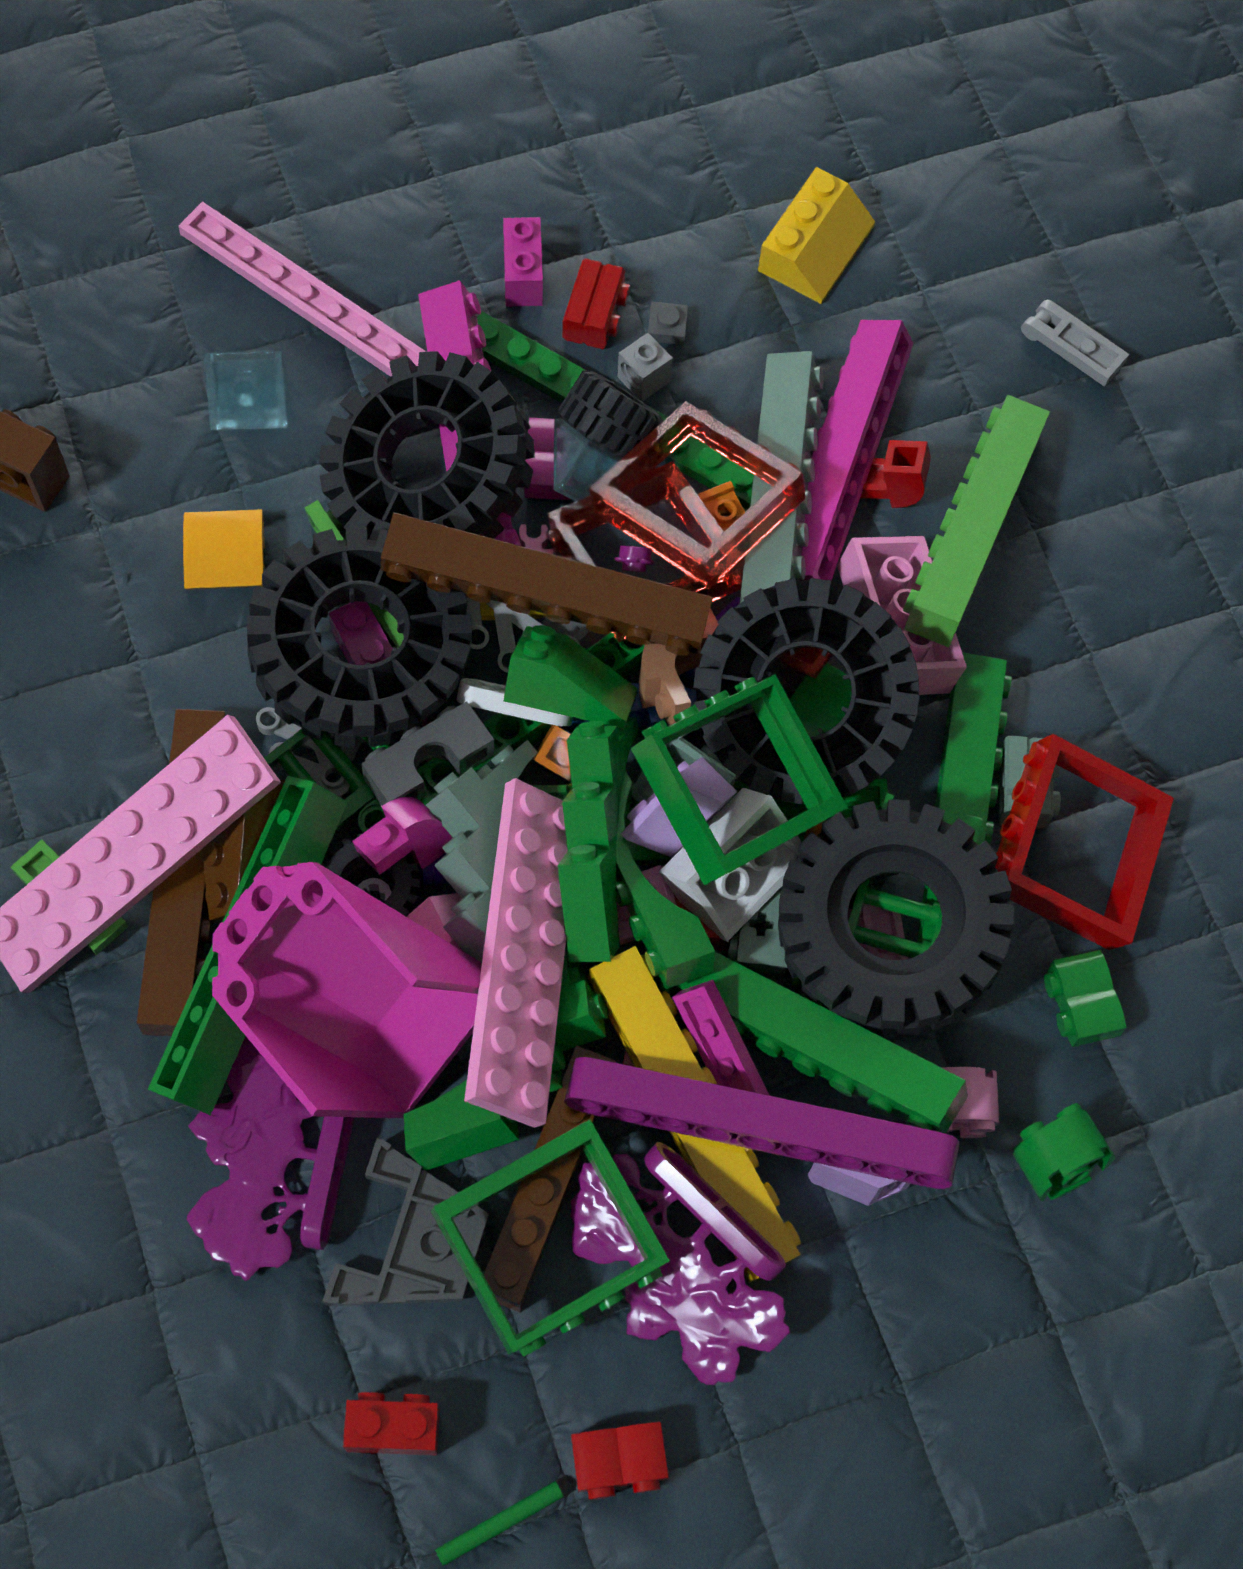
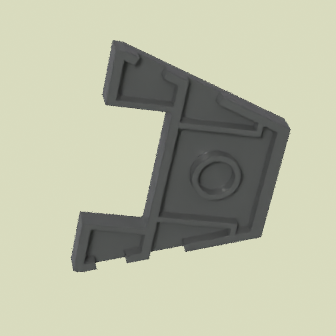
[322,1138,489,1306]

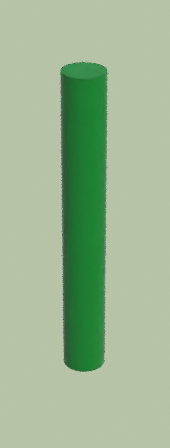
[435,1481,564,1566]

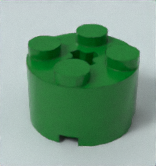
[1013,1103,1115,1201]

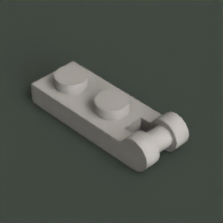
[1021,300,1129,387]

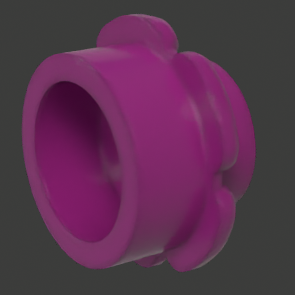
[615,546,654,573]

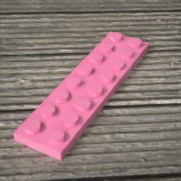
[0,715,281,993]
[464,778,568,1128]

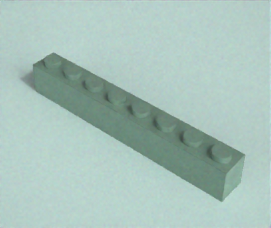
[740,351,824,603]

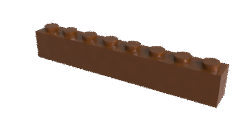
[380,512,713,655]
[137,709,226,1036]

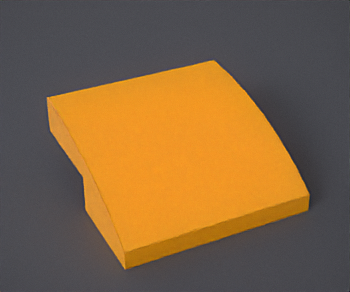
[183,509,265,590]

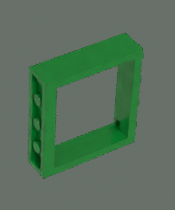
[631,674,848,886]
[431,1119,670,1357]

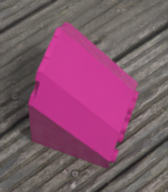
[212,862,482,1119]

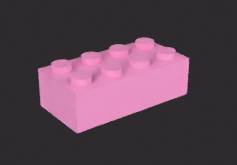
[837,536,967,695]

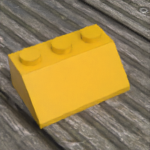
[758,167,875,304]

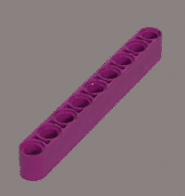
[564,1057,960,1189]

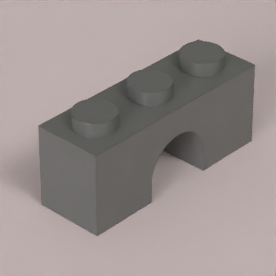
[362,701,494,806]

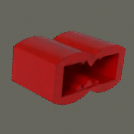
[571,1422,669,1500]

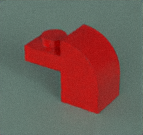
[860,440,931,508]

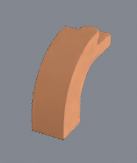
[639,608,719,726]

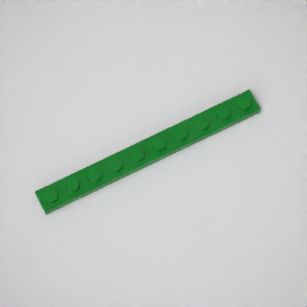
[477,311,755,511]

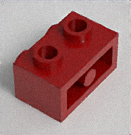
[343,1392,440,1456]

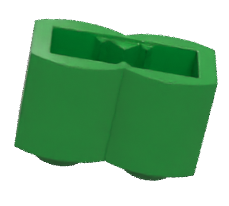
[1044,950,1126,1047]

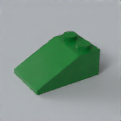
[503,625,638,729]

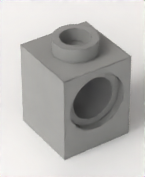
[617,333,672,402]

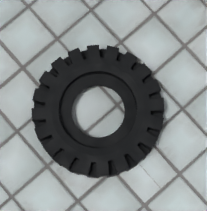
[778,800,1014,1037]

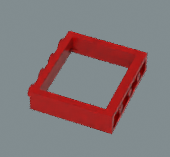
[996,734,1174,950]

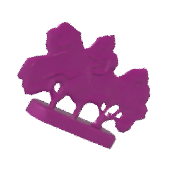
[186,1036,355,1281]
[570,1142,790,1385]

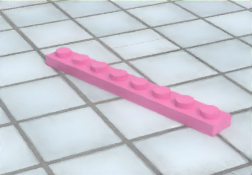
[178,201,426,377]

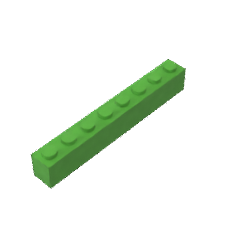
[903,395,1050,648]

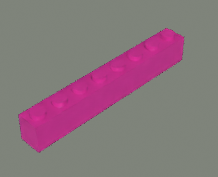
[418,281,521,546]
[799,320,914,581]

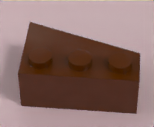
[201,780,285,920]

